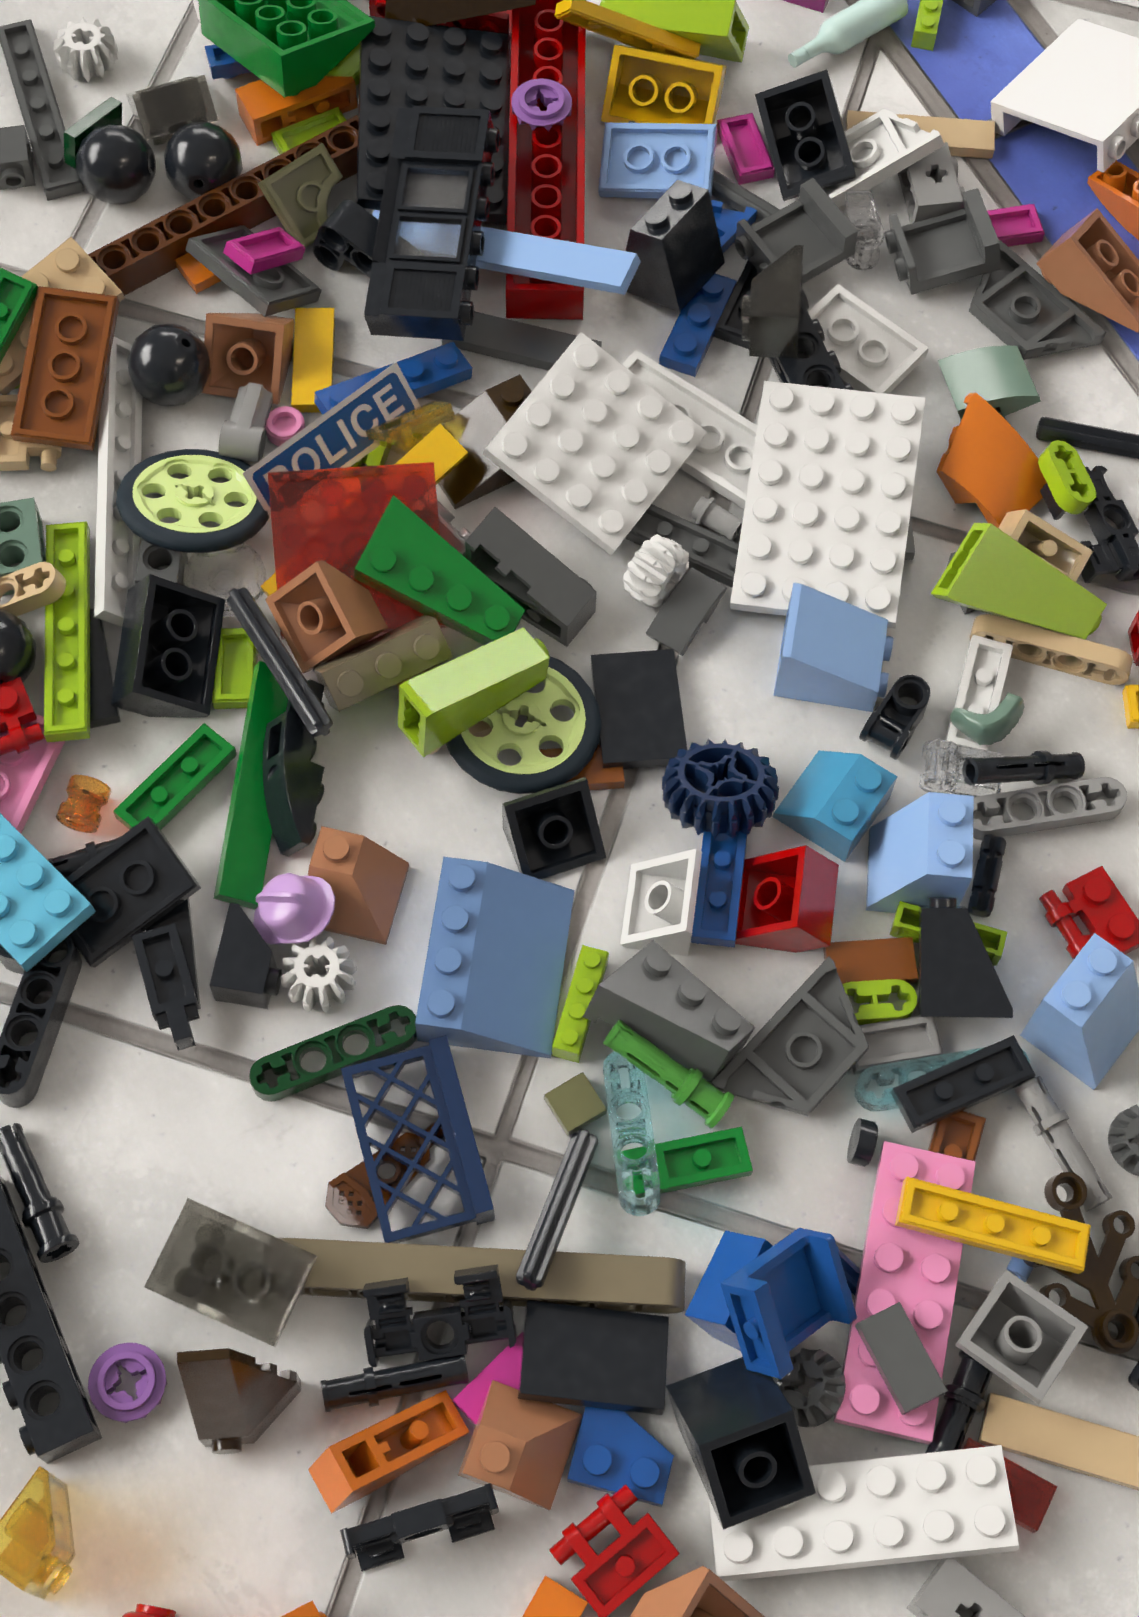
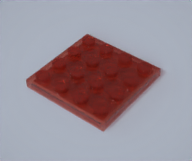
[268,462,447,639]

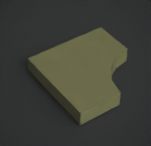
[258,143,343,248]

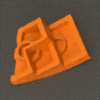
[936,392,1047,528]

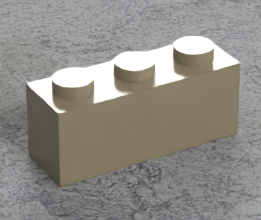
[313,615,453,712]

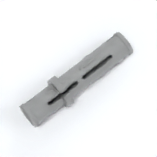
[1015,1076,1112,1212]

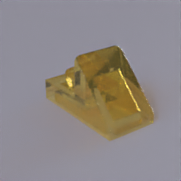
[365,401,456,456]

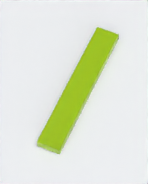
[44,521,90,743]

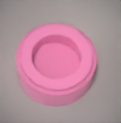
[265,406,305,446]

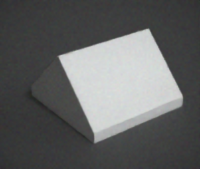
[620,848,702,956]

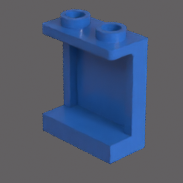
[720,1228,857,1379]

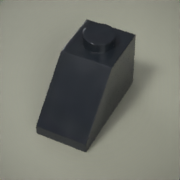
[209,902,282,1009]

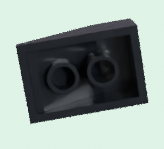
[755,69,856,201]

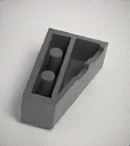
[465,507,597,647]
[583,940,755,1082]

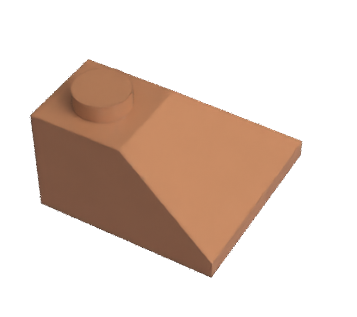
[201,313,295,404]
[265,560,388,673]
[308,826,409,945]
[458,1380,583,1510]
[630,1566,765,1617]

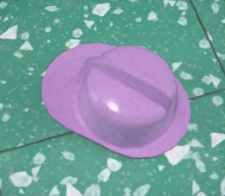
[253,873,335,944]

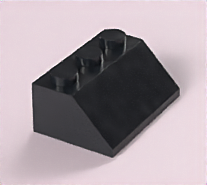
[111,574,226,717]

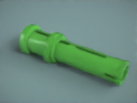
[603,1020,734,1129]

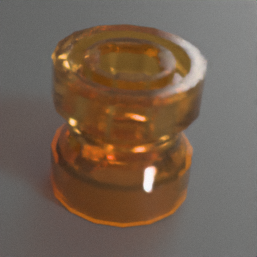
[56,775,112,833]

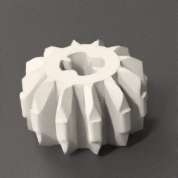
[54,17,118,83]
[623,534,689,608]
[280,936,357,1012]

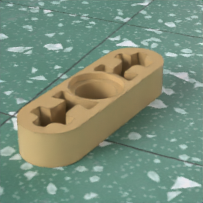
[0,562,66,616]

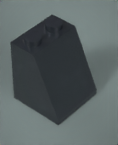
[626,180,725,312]
[666,1357,816,1530]

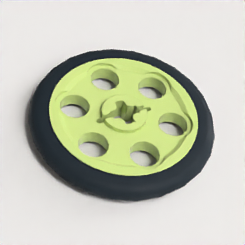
[116,449,269,553]
[446,656,602,794]

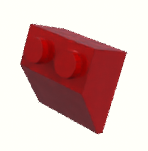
[735,845,839,953]

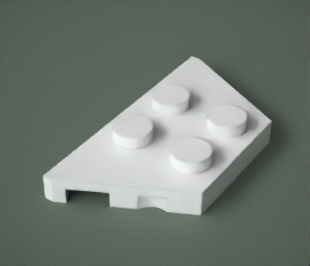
[823,109,945,208]

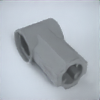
[219,382,273,463]

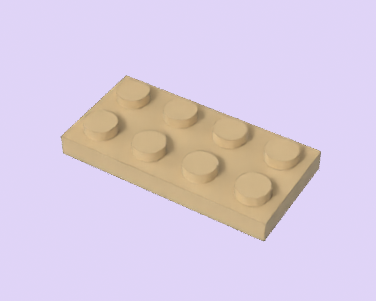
[0,237,125,395]

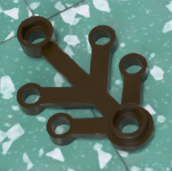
[1023,1172,1139,1355]

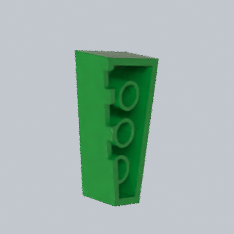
[354,495,525,645]

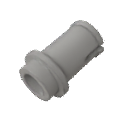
[691,496,743,541]

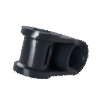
[859,675,930,760]

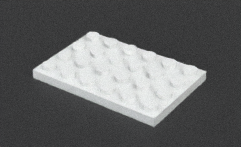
[730,381,925,629]

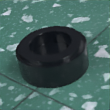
[847,1118,878,1167]

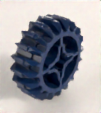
[662,739,779,839]

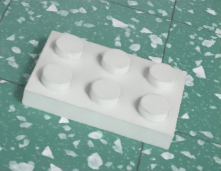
[808,284,929,394]

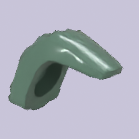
[950,693,1025,745]

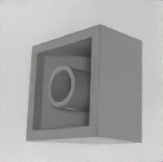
[955,1269,1089,1405]

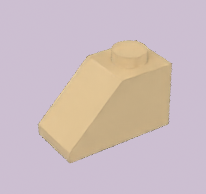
[999,509,1093,582]

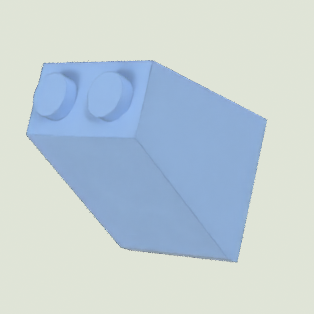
[773,583,893,712]
[866,792,974,913]
[1020,933,1139,1090]

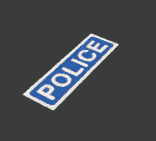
[242,362,424,524]

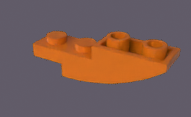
[1087,160,1139,240]

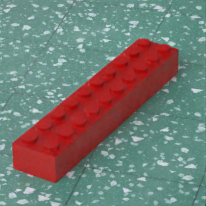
[506,0,586,320]

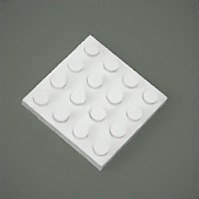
[483,332,707,555]

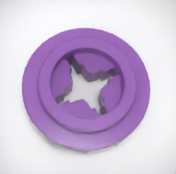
[511,79,572,132]
[88,1343,168,1423]

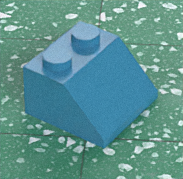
[773,750,898,862]

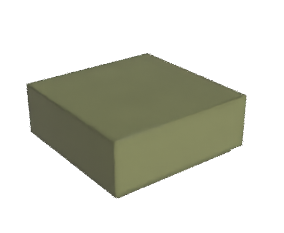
[544,1072,607,1136]

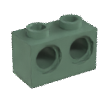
[0,497,46,596]

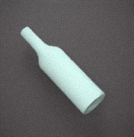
[788,0,908,68]

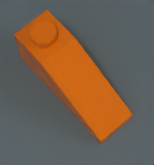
[235,76,358,146]
[308,1390,470,1514]

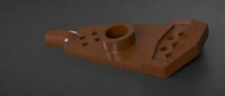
[325,1122,444,1229]

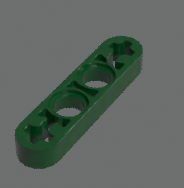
[249,1005,417,1102]

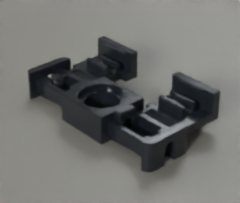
[1040,466,1139,583]
[363,1264,517,1367]
[340,1483,499,1572]

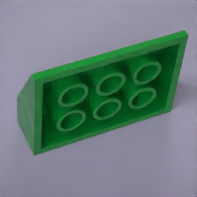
[198,0,375,98]

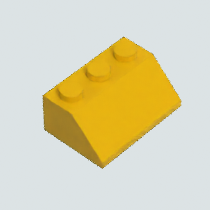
[601,44,727,124]

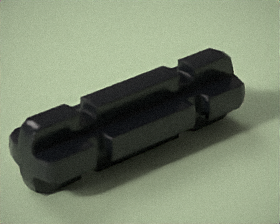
[968,834,1007,918]

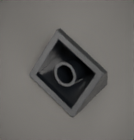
[502,777,607,879]

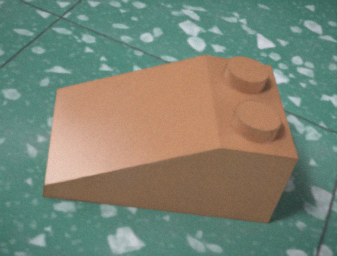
[1036,208,1139,333]

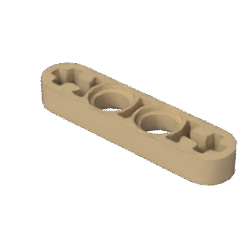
[970,614,1133,685]

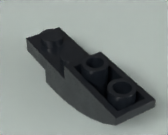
[263,679,325,856]

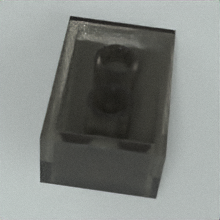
[144,1198,318,1347]

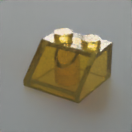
[0,1466,75,1600]

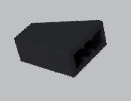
[919,897,1013,1018]

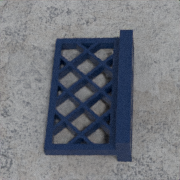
[341,1035,495,1243]

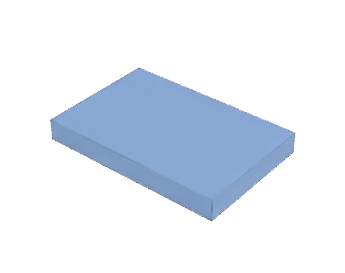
[598,122,717,199]

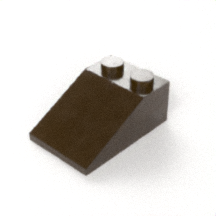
[438,374,532,509]

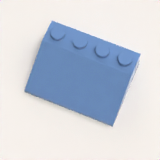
[415,856,574,1058]

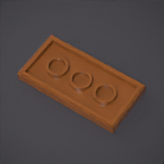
[11,286,120,451]

